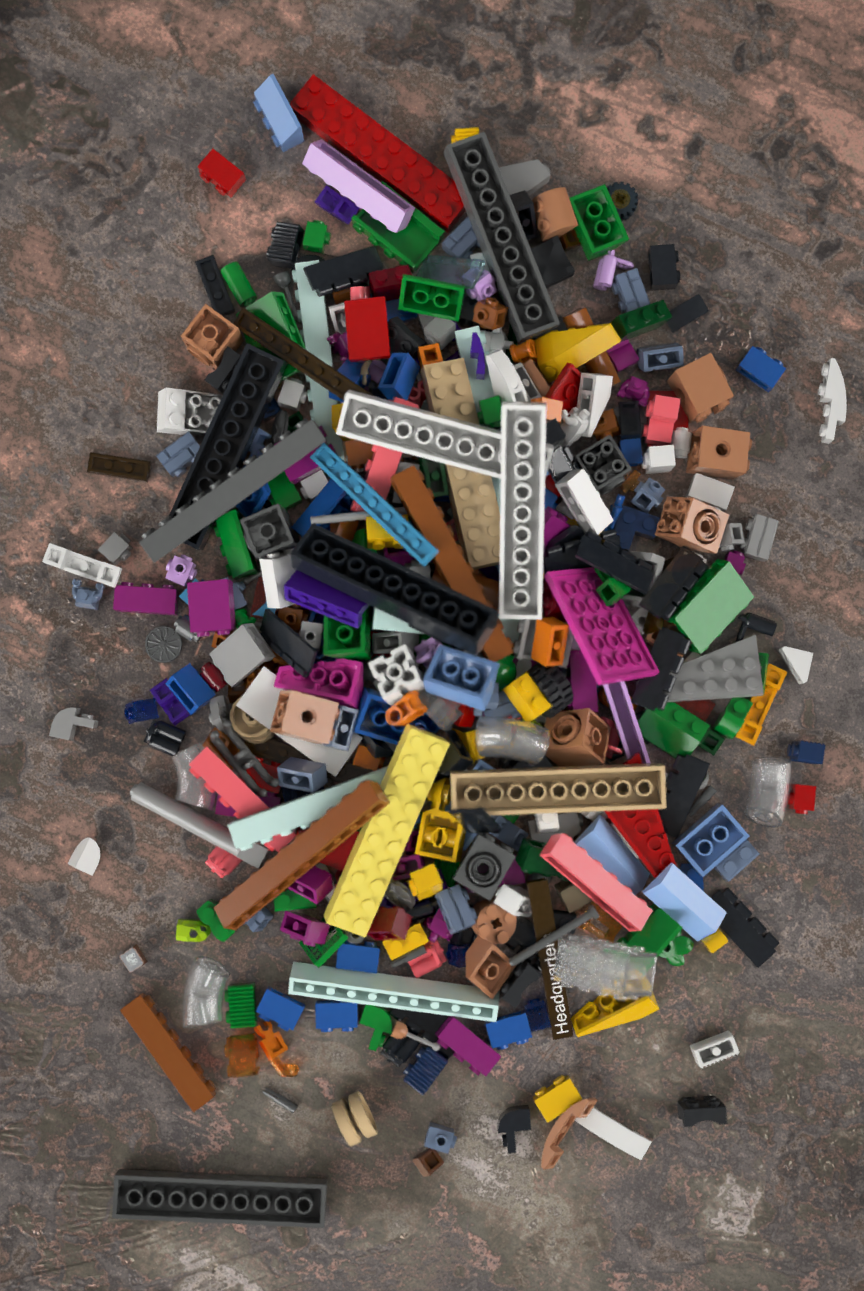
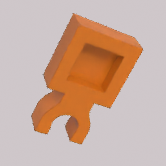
[254,1021,288,1061]

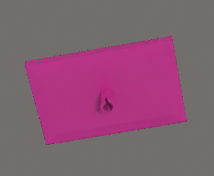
[544,567,659,685]

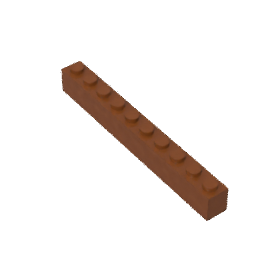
[390,465,514,662]
[214,779,390,930]

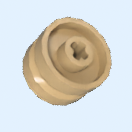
[230,697,275,744]
[332,1090,378,1147]

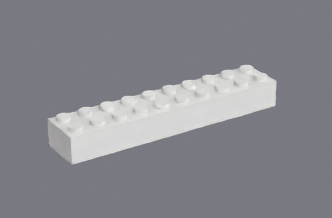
[336,390,554,479]
[499,402,546,620]

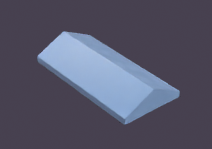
[574,815,650,895]
[642,862,727,942]

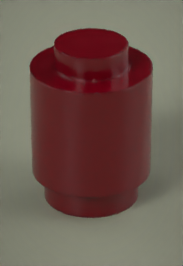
[199,661,228,693]

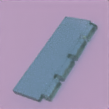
[416,255,485,289]

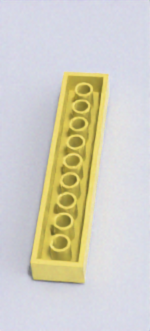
[323,723,450,937]

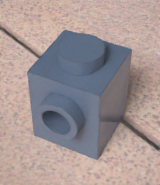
[424,1122,457,1154]

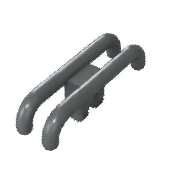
[210,720,279,797]

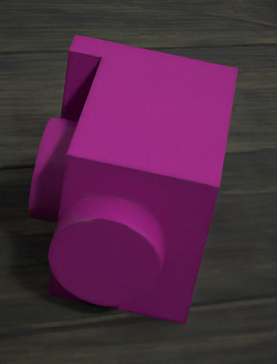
[724,550,746,579]

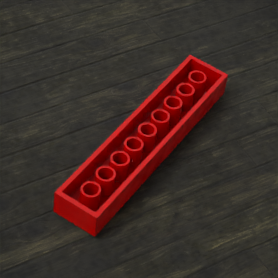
[289,74,466,233]

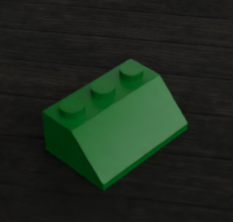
[569,184,629,261]
[398,274,465,322]
[214,509,259,580]
[323,605,371,660]
[637,702,710,759]
[613,903,683,976]

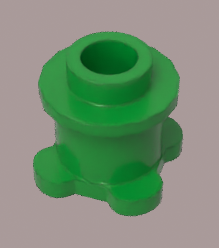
[235,609,256,629]

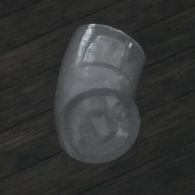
[476,716,550,765]
[172,740,217,811]
[744,757,791,828]
[183,956,230,1028]

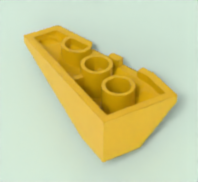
[535,323,621,383]
[571,968,659,1037]

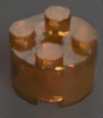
[224,1033,260,1078]

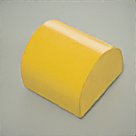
[701,928,728,953]

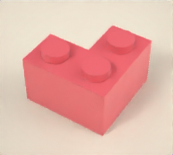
[642,395,680,446]

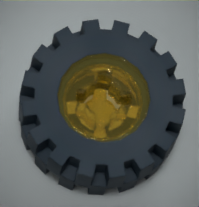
[607,181,638,221]

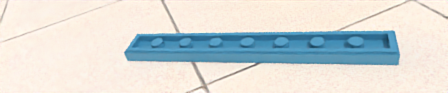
[310,443,439,567]

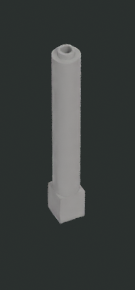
[130,782,272,869]

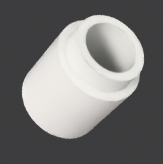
[670,427,692,458]

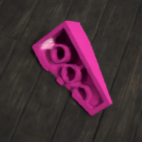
[274,658,363,709]

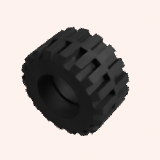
[522,662,574,718]

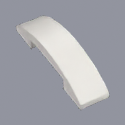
[42,543,122,588]
[575,1107,652,1160]

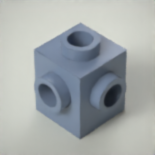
[630,477,665,513]

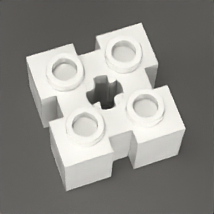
[368,644,425,706]

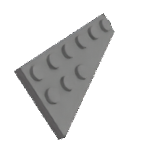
[636,635,764,702]

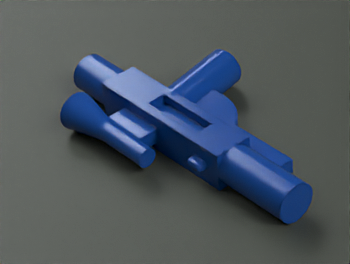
[603,494,625,532]

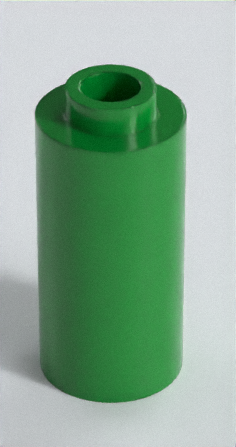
[220,261,258,308]

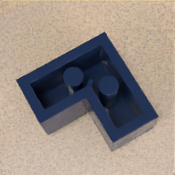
[614,505,660,551]

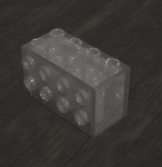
[553,935,657,1000]

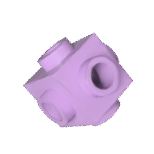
[463,266,497,301]
[165,554,197,588]

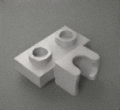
[209,695,235,734]

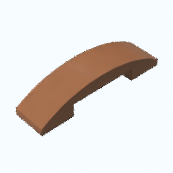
[541,1098,598,1170]

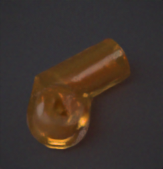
[269,1056,300,1078]

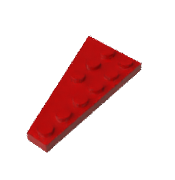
[604,752,677,878]

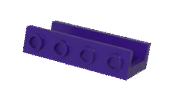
[284,570,369,629]

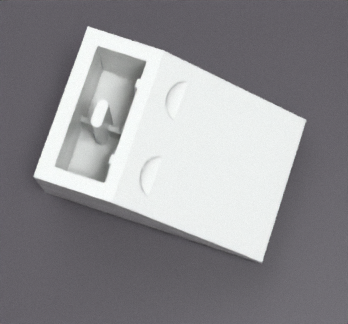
[157,387,223,435]

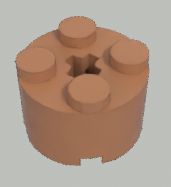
[472,897,517,944]

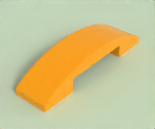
[735,663,787,746]

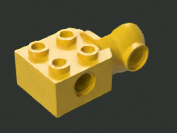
[415,777,466,863]

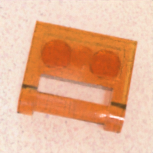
[578,901,623,947]

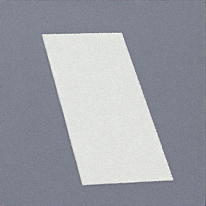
[236,667,363,777]

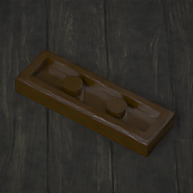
[87,452,151,482]

